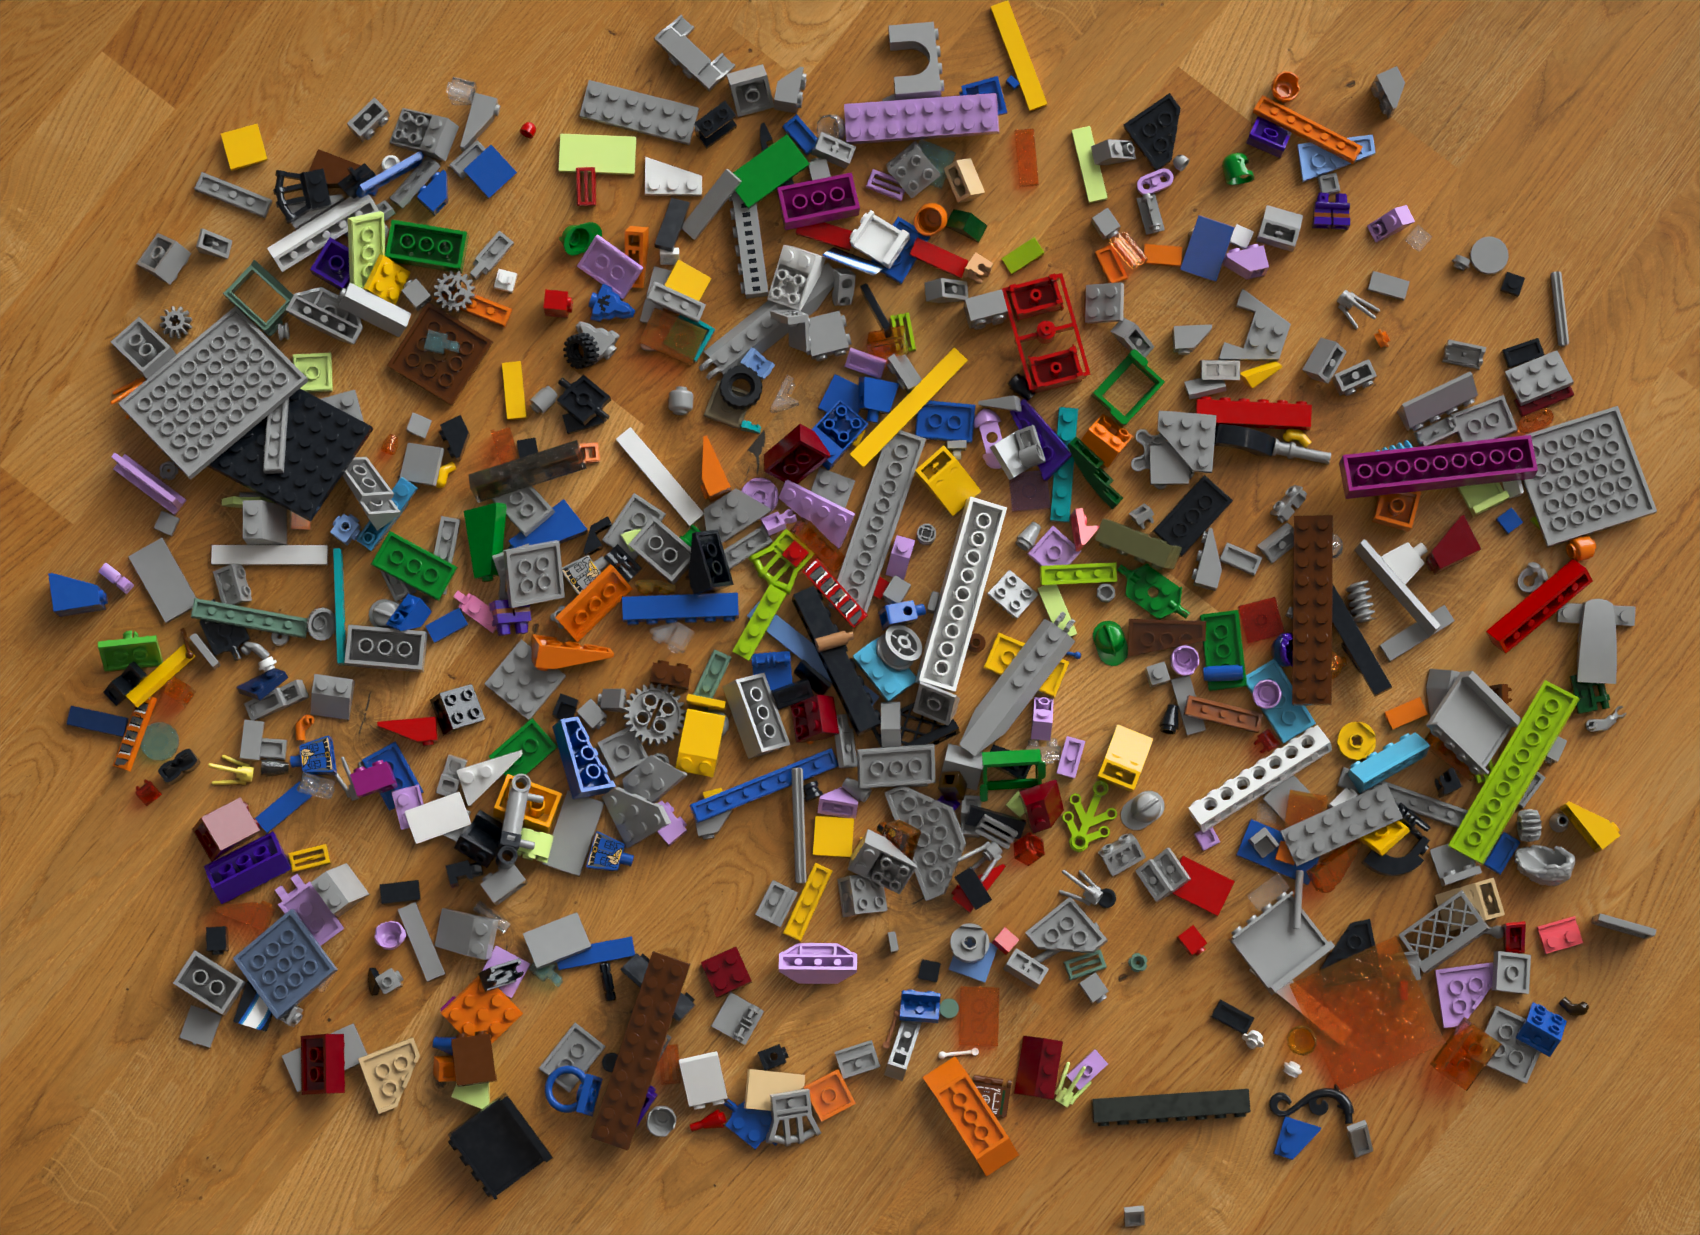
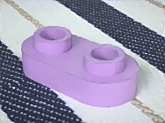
[1137,168,1174,195]

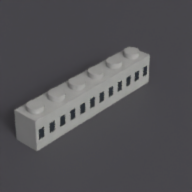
[729,191,769,299]

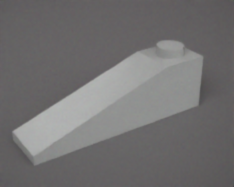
[1426,669,1461,752]

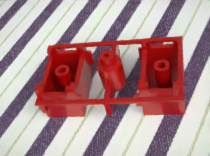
[1002,273,1091,393]

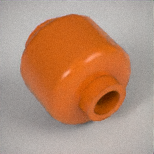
[1566,535,1596,562]

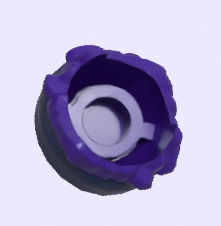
[1271,633,1293,667]

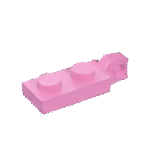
[453,591,497,633]

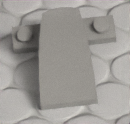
[1557,599,1636,684]

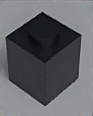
[206,926,229,955]

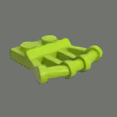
[748,529,815,595]

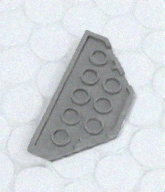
[884,786,967,901]

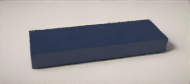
[67,706,128,737]

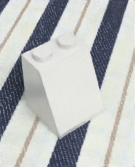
[679,1051,728,1110]

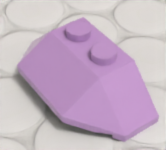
[779,943,857,984]

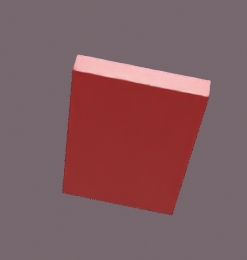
[1172,856,1235,917]

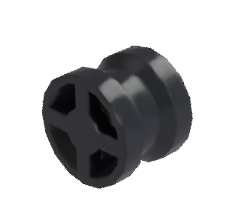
[803,780,823,802]

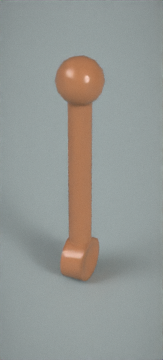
[883,1010,900,1049]

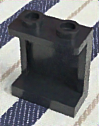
[694,101,737,149]
[454,810,503,868]

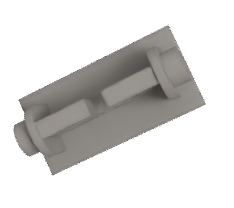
[1137,193,1165,235]
[1270,485,1307,523]

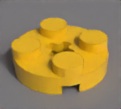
[1337,722,1376,761]

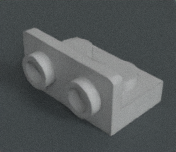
[213,564,252,605]
[1098,833,1146,877]

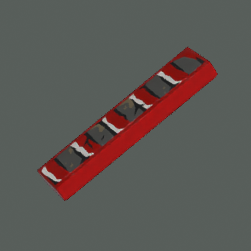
[802,558,868,629]

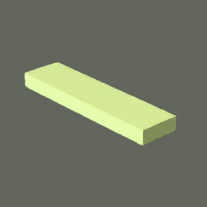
[1071,126,1108,203]

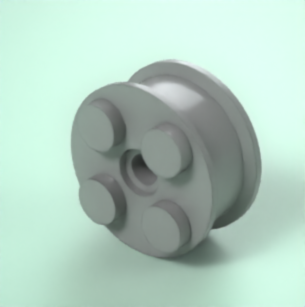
[876,624,922,671]

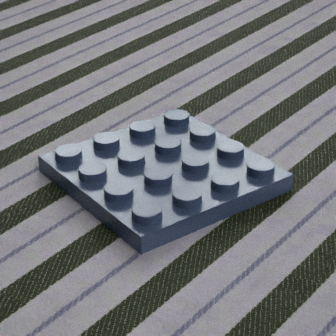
[233,909,338,1019]

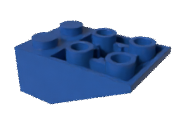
[812,399,869,471]

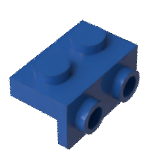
[900,990,941,1023]

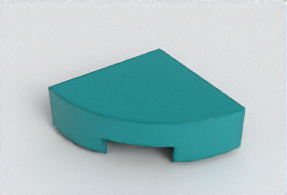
[741,420,761,434]

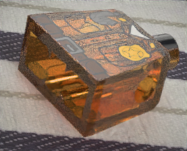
[877,820,921,861]

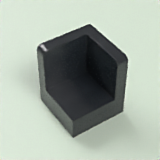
[552,693,579,719]

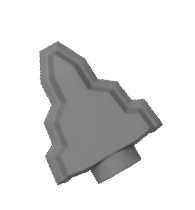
[576,321,620,364]

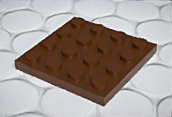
[387,302,493,406]

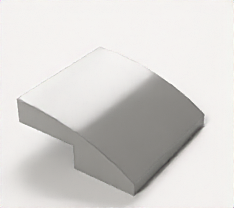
[1135,848,1191,902]

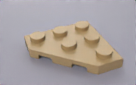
[357,1037,420,1114]

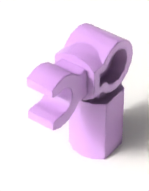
[99,563,134,594]

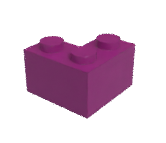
[350,760,398,798]

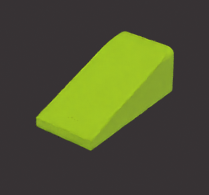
[1001,237,1044,275]

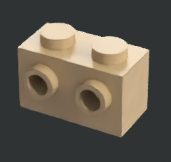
[944,158,985,203]

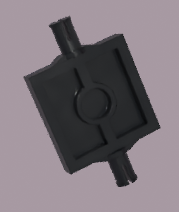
[557,375,611,426]
[199,599,251,661]

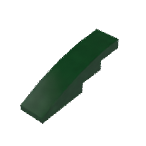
[1067,437,1123,510]

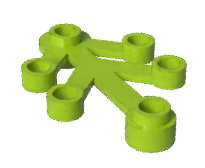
[1062,780,1117,852]

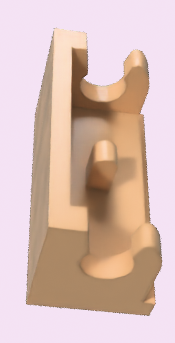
[964,252,993,283]

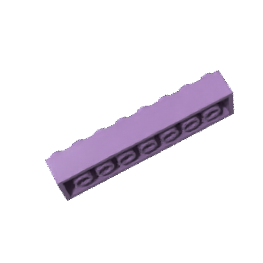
[844,93,999,144]

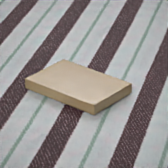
[744,1069,805,1111]

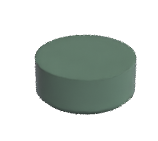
[939,999,959,1018]

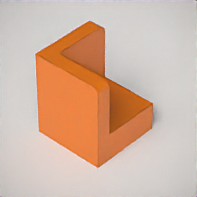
[433,1056,456,1082]

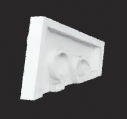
[645,157,702,196]

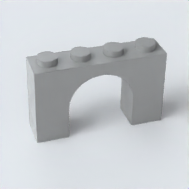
[888,22,944,100]

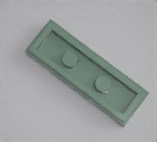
[693,649,732,710]

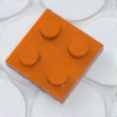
[803,1068,856,1122]

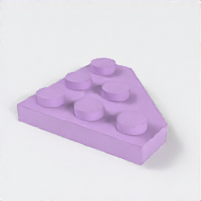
[1434,962,1493,1028]

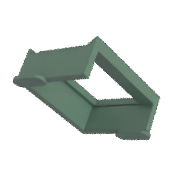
[223,260,293,336]

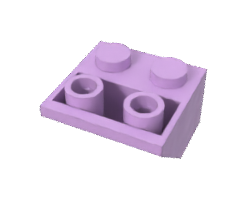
[1223,244,1269,280]

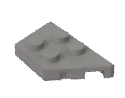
[704,488,772,544]
[622,755,687,803]

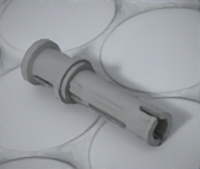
[1272,438,1331,465]

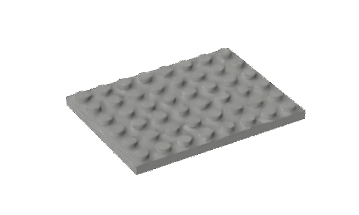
[118,306,308,480]

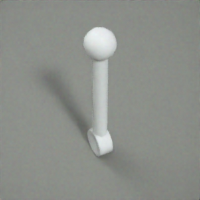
[938,1048,979,1059]

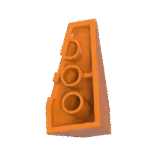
[531,634,614,671]

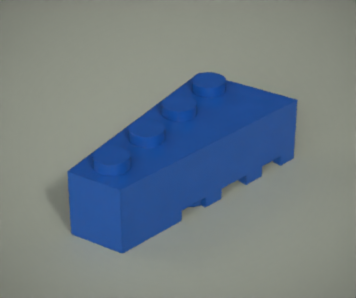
[552,716,616,799]

